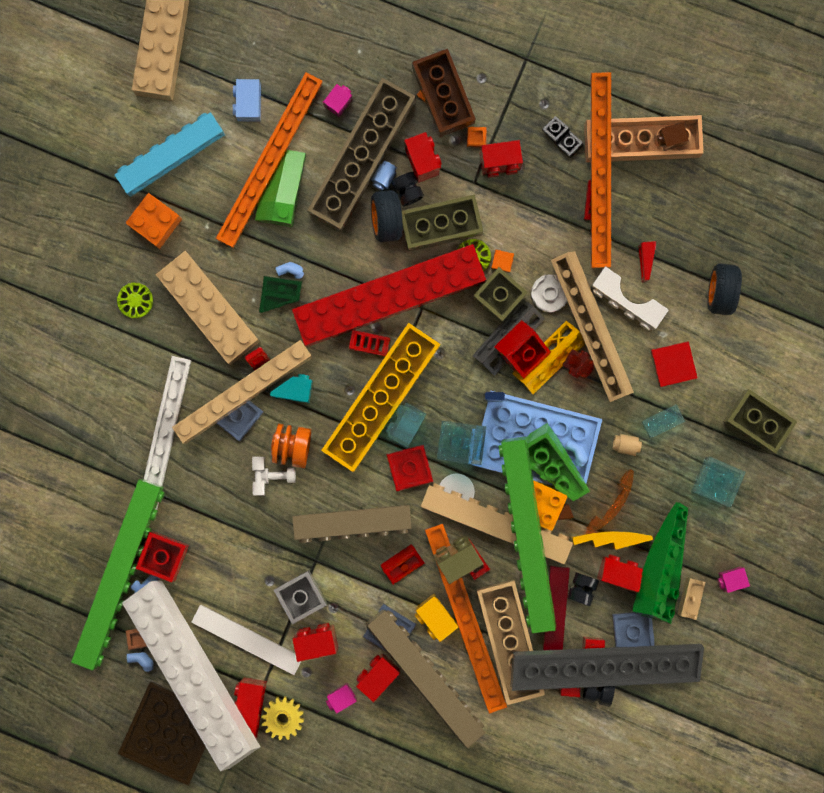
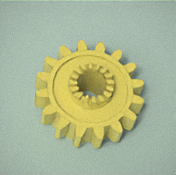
[261,696,304,740]

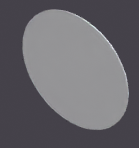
[440,474,475,500]

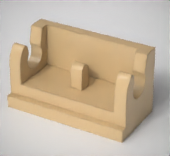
[677,577,706,620]

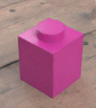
[323,84,353,117]
[717,567,750,593]
[326,682,357,714]

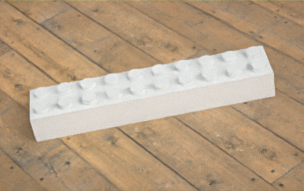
[122,581,260,771]

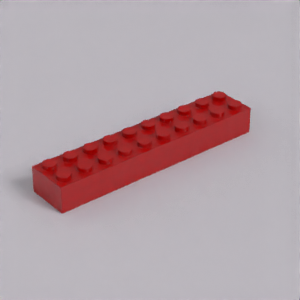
[292,244,486,347]

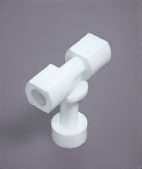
[252,457,296,496]

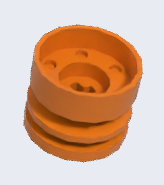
[271,424,311,468]

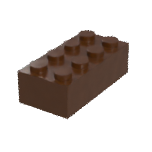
[412,48,476,138]

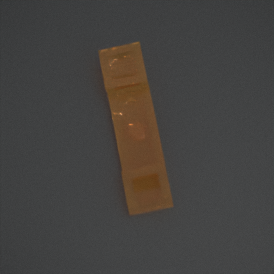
[584,469,634,534]

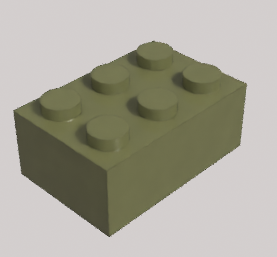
[723,389,797,454]

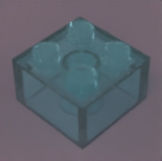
[386,403,426,449]
[437,421,486,465]
[691,457,746,508]

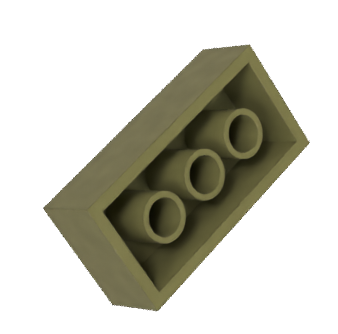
[402,194,483,252]

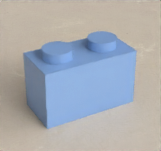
[233,79,261,122]

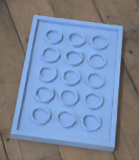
[472,391,602,486]

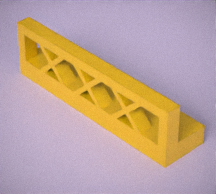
[512,321,585,394]

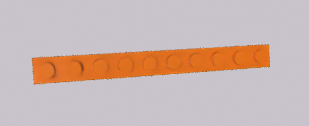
[216,72,323,248]
[591,72,611,268]
[425,524,507,714]

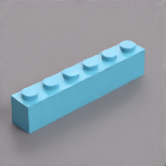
[115,112,225,197]

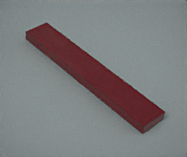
[543,566,570,650]

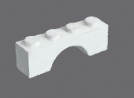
[590,266,668,331]

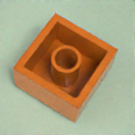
[126,193,182,249]

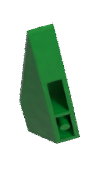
[632,502,688,624]

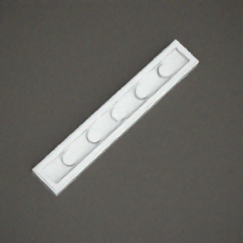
[192,605,301,675]

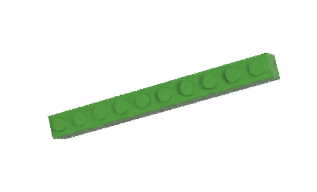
[499,436,556,633]
[71,479,165,670]

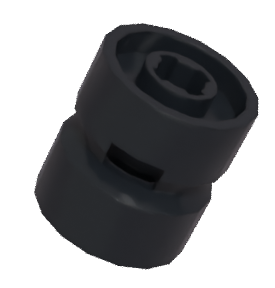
[391,172,425,207]
[567,572,599,606]
[583,686,615,707]

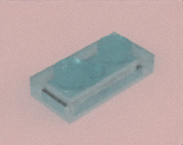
[641,404,685,438]

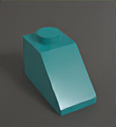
[270,374,313,403]

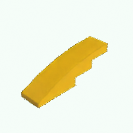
[570,531,653,550]

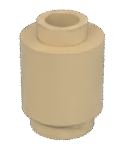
[612,434,642,456]

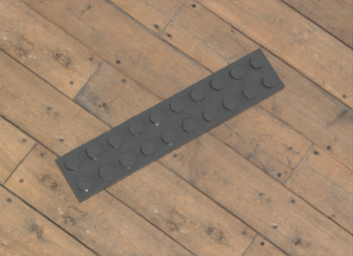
[510,644,704,691]

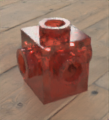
[563,349,594,378]

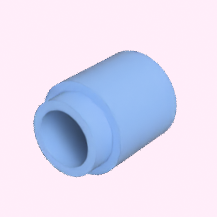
[371,161,397,191]

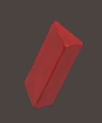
[380,544,425,585]

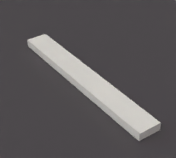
[144,356,191,510]

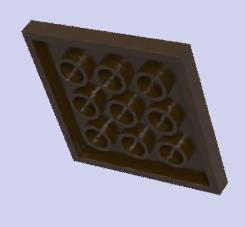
[118,681,206,786]

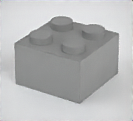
[274,570,328,624]

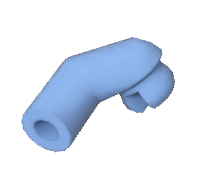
[275,262,304,279]
[564,440,588,467]
[131,575,159,593]
[127,652,154,672]

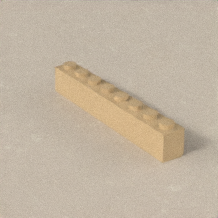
[551,251,634,402]
[172,340,312,444]
[420,483,573,564]

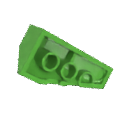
[255,150,306,228]
[526,423,590,501]

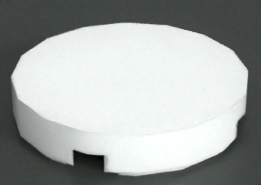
[531,274,567,313]

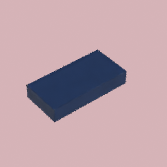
[483,392,505,402]

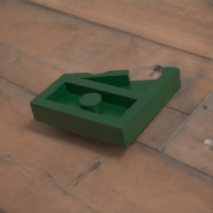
[259,276,302,313]

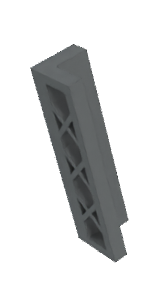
[473,299,545,376]

